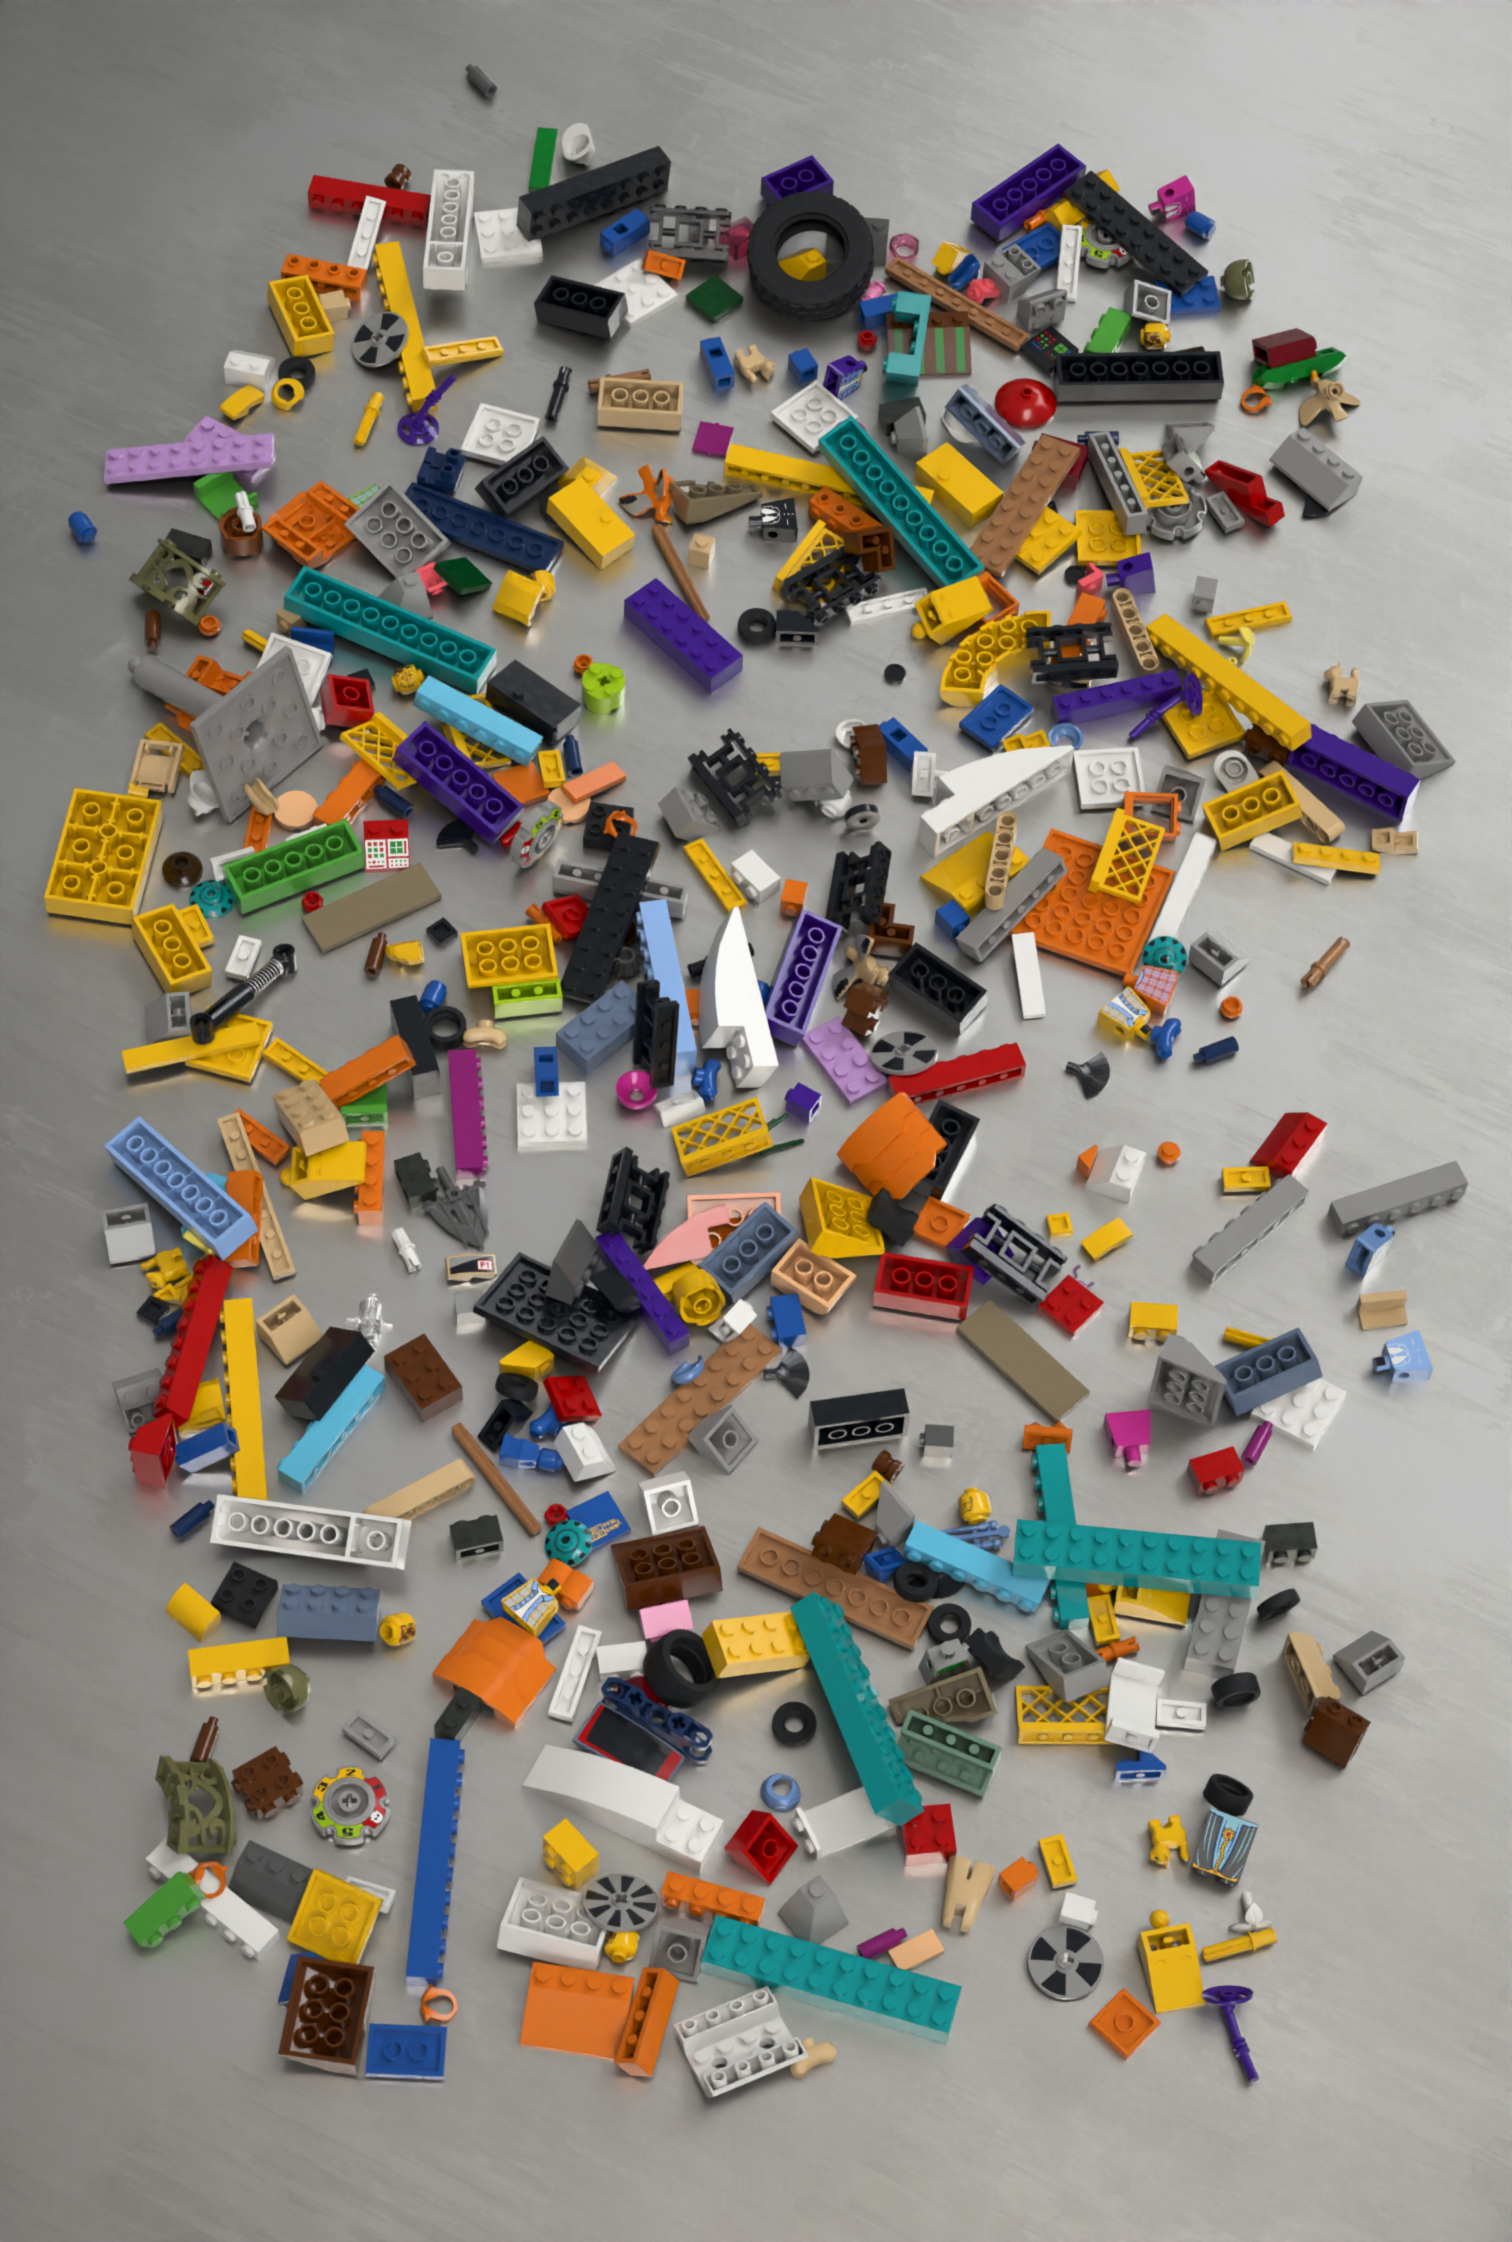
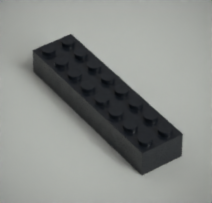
[516,146,671,242]
[1054,351,1224,402]

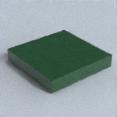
[685,274,743,323]
[433,557,492,595]

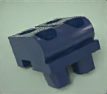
[417,446,467,496]

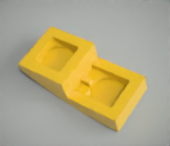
[219,384,265,420]
[1002,729,1051,752]
[1080,1217,1134,1261]

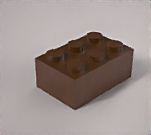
[384,1333,463,1423]

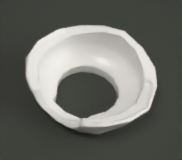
[835,719,866,750]

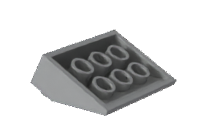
[344,479,451,578]
[1352,700,1456,779]
[1148,1333,1227,1429]

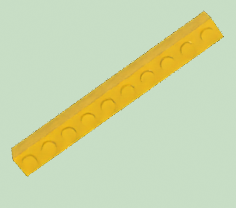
[372,241,438,412]
[724,443,934,510]
[1146,613,1312,751]
[220,1298,268,1501]

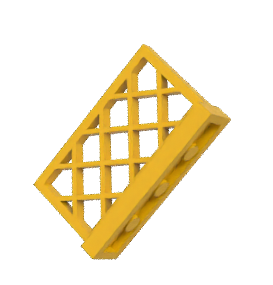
[1118,448,1189,510]
[772,519,856,604]
[439,693,511,769]
[340,712,417,790]
[1088,808,1165,904]
[671,1097,774,1177]
[1015,1685,1116,1745]

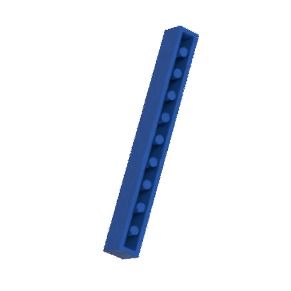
[406,1738,465,1987]

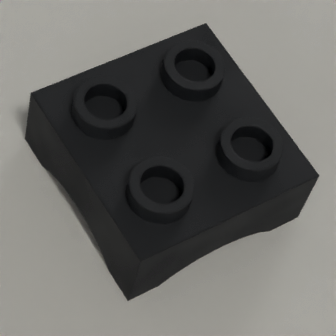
[583,802,634,850]
[866,1187,919,1247]
[211,1562,278,1629]
[964,1628,1025,1680]

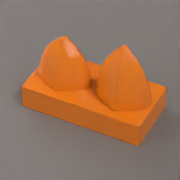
[641,249,686,280]
[1022,1421,1072,1453]

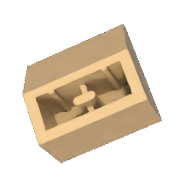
[256,1294,323,1366]

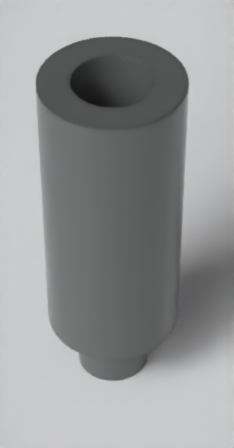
[466,64,497,97]

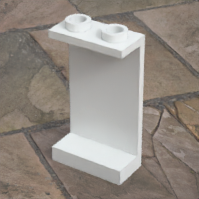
[1104,1657,1165,1753]
[793,1786,896,1861]

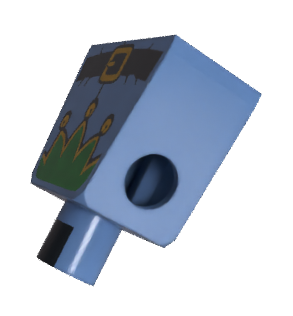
[1345,1223,1395,1278]

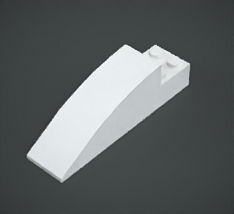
[423,169,475,291]
[918,745,1074,859]
[698,907,779,1088]
[210,1494,411,1570]
[522,1744,724,1874]

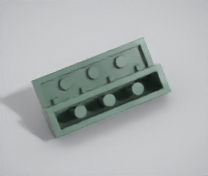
[897,1709,1002,1798]

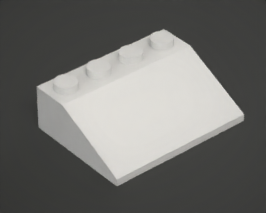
[497,1877,608,1971]

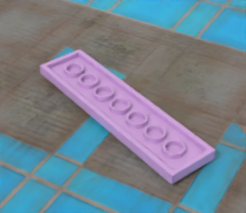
[104,433,274,484]

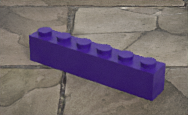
[1050,669,1182,725]
[595,1231,690,1356]

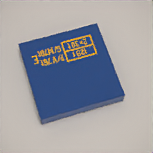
[566,1491,631,1552]

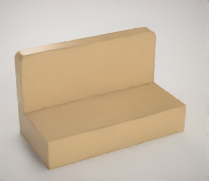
[1356,1290,1408,1330]

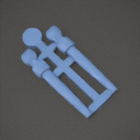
[940,1520,1010,1550]

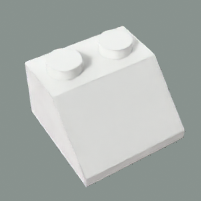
[224,350,277,392]
[1085,1145,1146,1203]
[553,1422,616,1482]
[638,1471,699,1536]

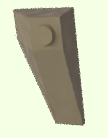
[669,480,763,525]
[888,1665,998,1723]

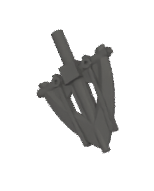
[422,1166,490,1250]

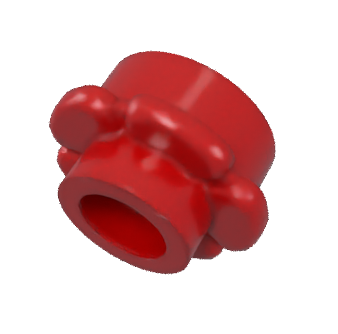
[857,331,877,350]
[301,891,323,912]
[544,1504,568,1527]

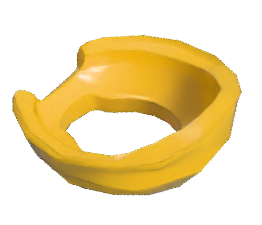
[271,378,304,411]

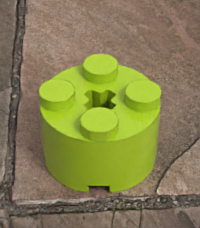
[582,662,625,714]

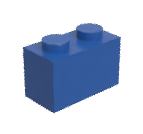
[766,1293,807,1349]

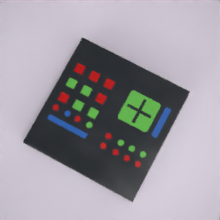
[1021,325,1079,374]

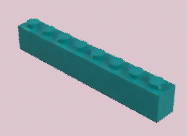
[1031,1443,1090,1630]

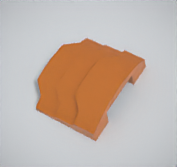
[262,480,360,569]
[165,655,253,733]
[836,1092,948,1199]
[432,1617,556,1728]

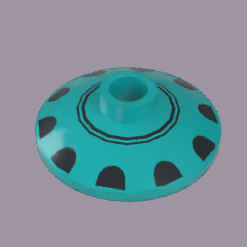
[189,880,234,918]
[1142,936,1187,975]
[545,1520,592,1567]

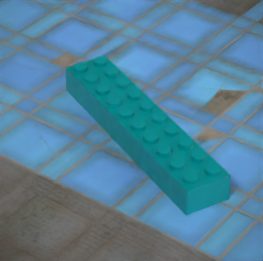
[818,415,985,588]
[284,566,497,695]
[1012,1519,1261,1599]
[790,1592,924,1826]
[700,1915,962,2044]

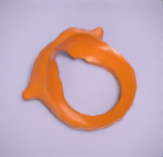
[1240,384,1273,413]
[603,810,638,839]
[188,1861,228,1899]
[420,1984,458,2022]

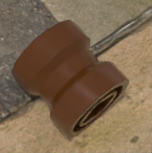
[384,164,412,190]
[871,1450,905,1483]

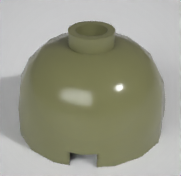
[1220,259,1255,301]
[263,1664,311,1716]

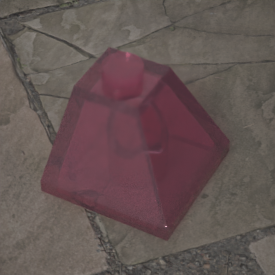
[719,216,754,261]

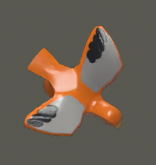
[619,464,674,524]

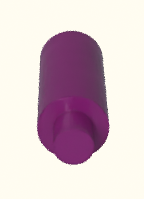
[1241,1421,1273,1466]
[856,1928,907,1960]

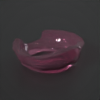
[889,233,919,261]

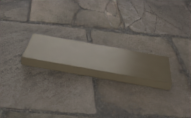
[301,862,441,954]
[956,1299,1090,1423]

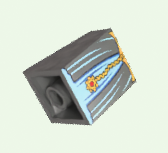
[1191,1808,1259,1886]

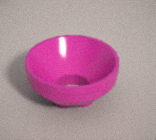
[616,1070,657,1109]

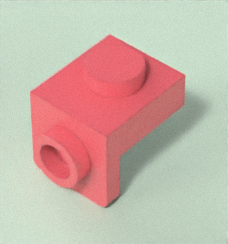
[964,278,1001,305]
[413,562,447,596]
[1076,562,1103,597]

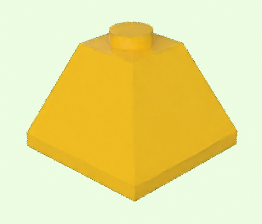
[778,248,827,281]
[558,456,617,496]

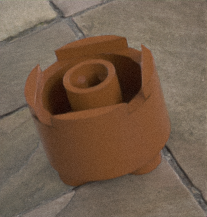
[219,507,263,556]

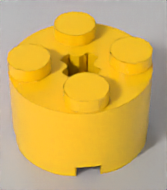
[672,1269,725,1326]

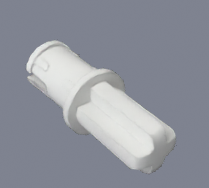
[235,491,257,532]
[392,1227,423,1272]

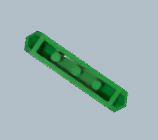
[1252,347,1348,389]

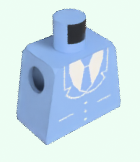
[1372,1330,1433,1382]

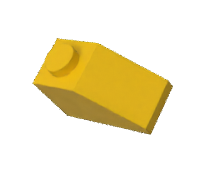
[931,241,974,275]
[499,1340,554,1379]

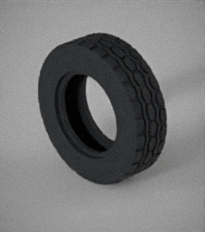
[747,191,874,320]

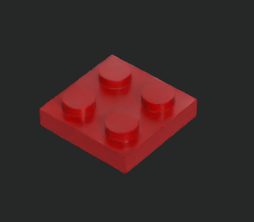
[541,894,589,940]
[1038,1274,1104,1337]
[543,1376,602,1422]

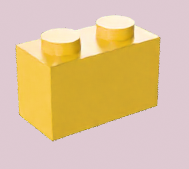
[1128,1301,1178,1342]

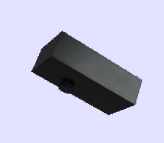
[534,275,628,339]
[475,436,569,518]
[485,659,582,745]
[888,942,988,1035]
[390,995,441,1100]
[911,1099,980,1201]
[274,1326,375,1422]
[808,1388,910,1449]

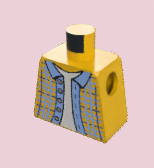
[1097,986,1153,1041]
[501,1578,562,1638]

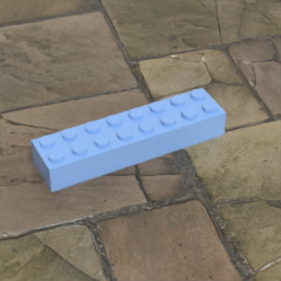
[635,899,697,1077]
[104,1116,258,1260]

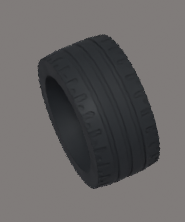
[643,1629,721,1709]

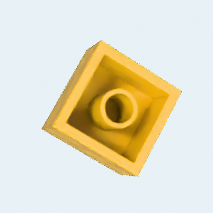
[542,1818,599,1891]

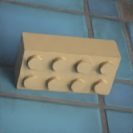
[597,377,684,431]
[272,1079,349,1157]

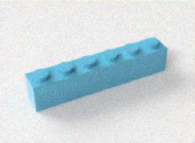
[413,675,543,767]
[277,1364,386,1494]
[902,1520,1050,1613]

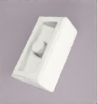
[653,1090,706,1128]

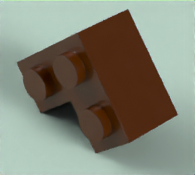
[843,526,896,572]
[849,724,887,786]
[868,903,915,958]
[841,981,889,1036]

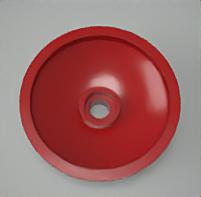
[995,378,1057,429]

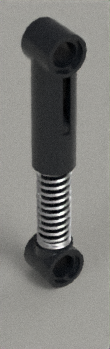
[189,944,297,1045]

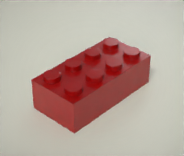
[873,1252,974,1321]

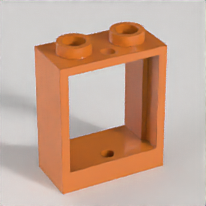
[973,571,1020,630]
[1122,791,1181,842]

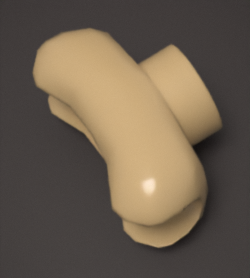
[244,778,279,815]
[463,1020,506,1049]
[790,2038,837,2078]

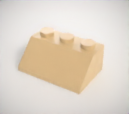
[1282,1632,1341,1718]

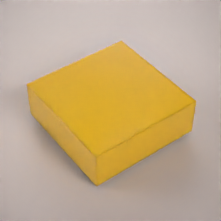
[1046,1212,1073,1239]

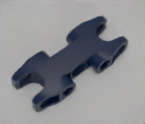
[601,1677,713,1764]

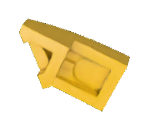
[154,1274,193,1305]

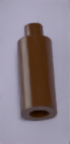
[144,610,161,651]
[364,932,388,976]
[189,1716,220,1762]

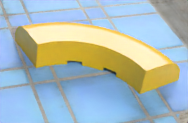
[940,611,1051,708]

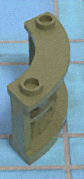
[129,538,226,626]
[155,1755,236,1855]

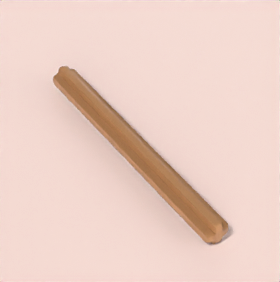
[652,524,710,622]
[451,1423,541,1535]

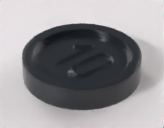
[1064,565,1086,585]
[884,664,906,684]

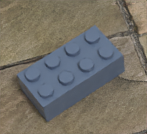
[556,981,637,1075]
[1214,1327,1323,1416]
[277,1583,381,1641]

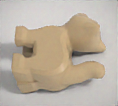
[733,344,776,384]
[1324,662,1359,706]

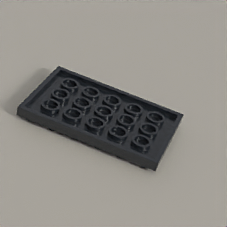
[473,1252,642,1373]

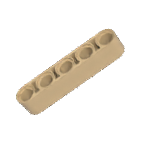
[1111,588,1159,677]
[1256,761,1345,844]
[985,811,1018,911]
[362,1459,477,1520]

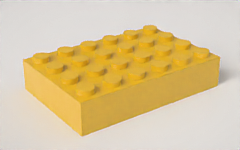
[44,788,164,925]

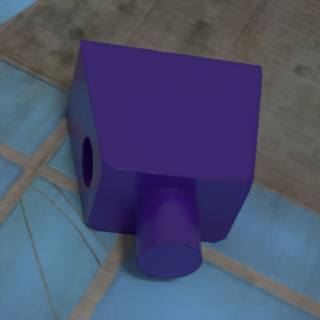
[1105,552,1156,595]

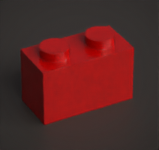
[1187,1446,1245,1495]

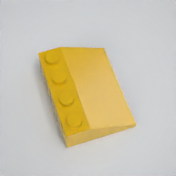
[920,831,1030,918]
[460,923,558,988]
[799,1177,885,1258]

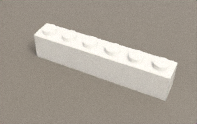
[146,1837,280,1962]

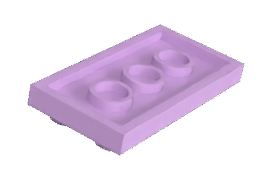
[182,415,276,483]
[801,1016,888,1106]

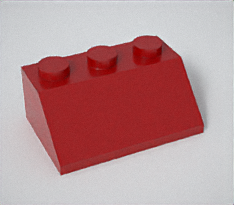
[1250,1112,1328,1179]
[128,1413,178,1489]

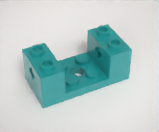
[882,291,931,386]

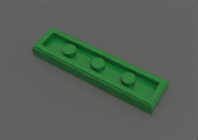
[529,127,558,192]

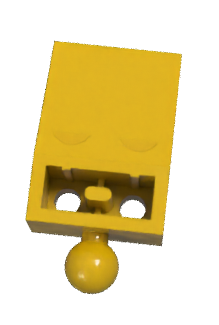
[911,576,993,645]
[279,1141,367,1200]
[1096,1584,1191,1626]
[1136,1909,1205,2014]

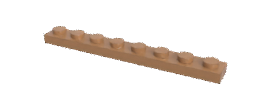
[885,256,1029,352]

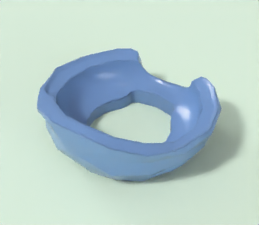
[1048,723,1083,751]
[670,1355,704,1385]
[760,1773,801,1811]

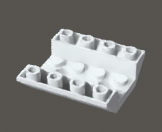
[673,1986,808,2097]

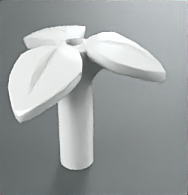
[1229,1892,1273,1934]

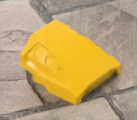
[492,569,546,626]
[178,1377,226,1436]

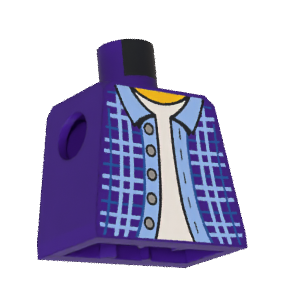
[823,355,867,401]

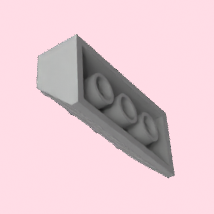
[1269,427,1363,511]

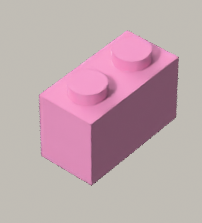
[637,1599,693,1643]

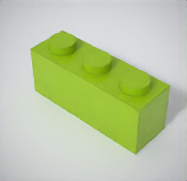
[492,978,563,1019]

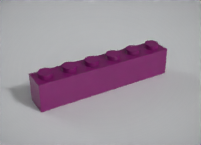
[448,1049,488,1180]

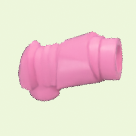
[860,280,886,302]

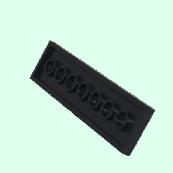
[1063,171,1209,298]
[560,832,661,1004]

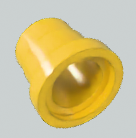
[127,782,149,798]

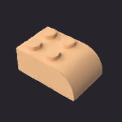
[770,1238,856,1315]

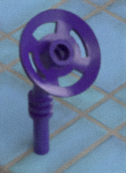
[397,374,456,446]
[1129,673,1203,740]
[1202,1985,1259,2083]

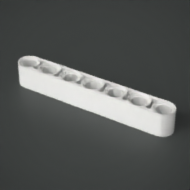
[1148,832,1217,960]

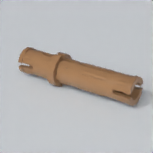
[588,369,651,393]
[1300,937,1350,990]

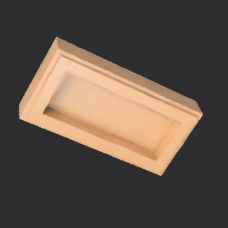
[888,1928,945,1971]

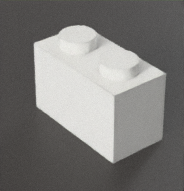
[731,849,781,904]
[708,1299,757,1344]
[596,1641,647,1685]

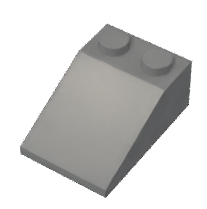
[1025,1628,1108,1703]

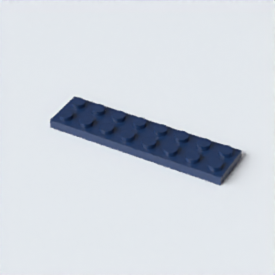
[405,482,564,572]

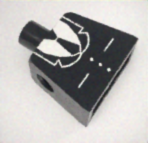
[749,498,798,543]

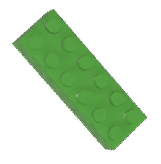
[223,819,365,914]

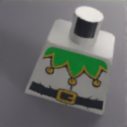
[1161,433,1206,483]
[918,1639,971,1686]

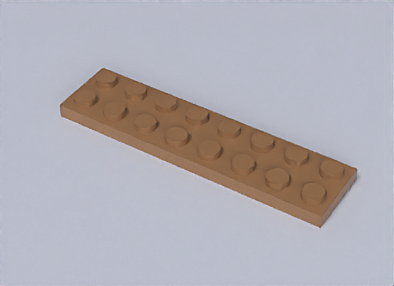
[970,435,1080,578]
[619,1324,782,1478]
[737,1527,934,1651]

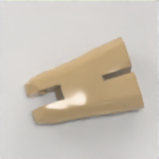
[942,1855,996,1933]

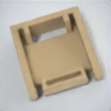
[129,739,185,794]

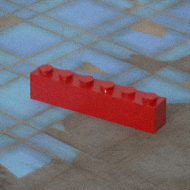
[308,175,431,227]
[887,1042,1026,1105]

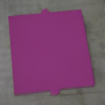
[692,421,734,458]

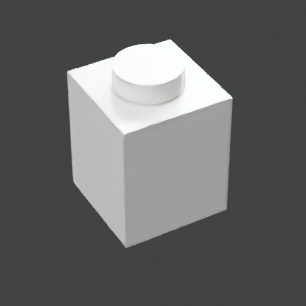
[1058,1892,1098,1932]

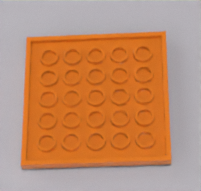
[1007,828,1176,977]

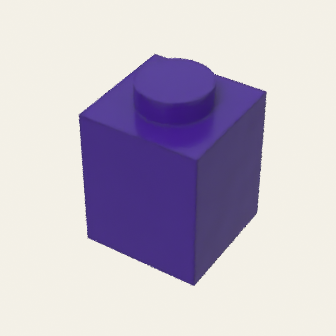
[784,1082,822,1123]

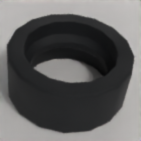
[424,1006,467,1051]
[1211,1672,1261,1709]
[1203,1774,1253,1816]

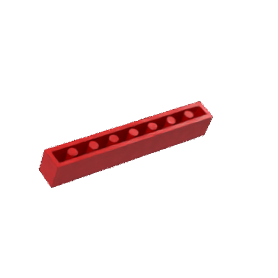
[152,1254,233,1429]

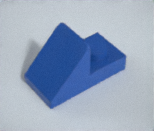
[863,1546,909,1584]
[1113,1750,1166,1781]

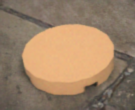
[547,787,591,824]
[274,790,318,831]

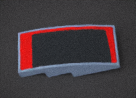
[572,1701,686,1782]

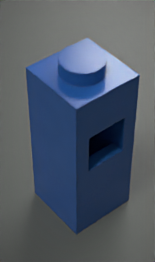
[600,208,650,257]
[858,291,905,331]
[700,337,735,391]
[879,717,928,773]
[534,1046,559,1097]
[175,1422,240,1473]

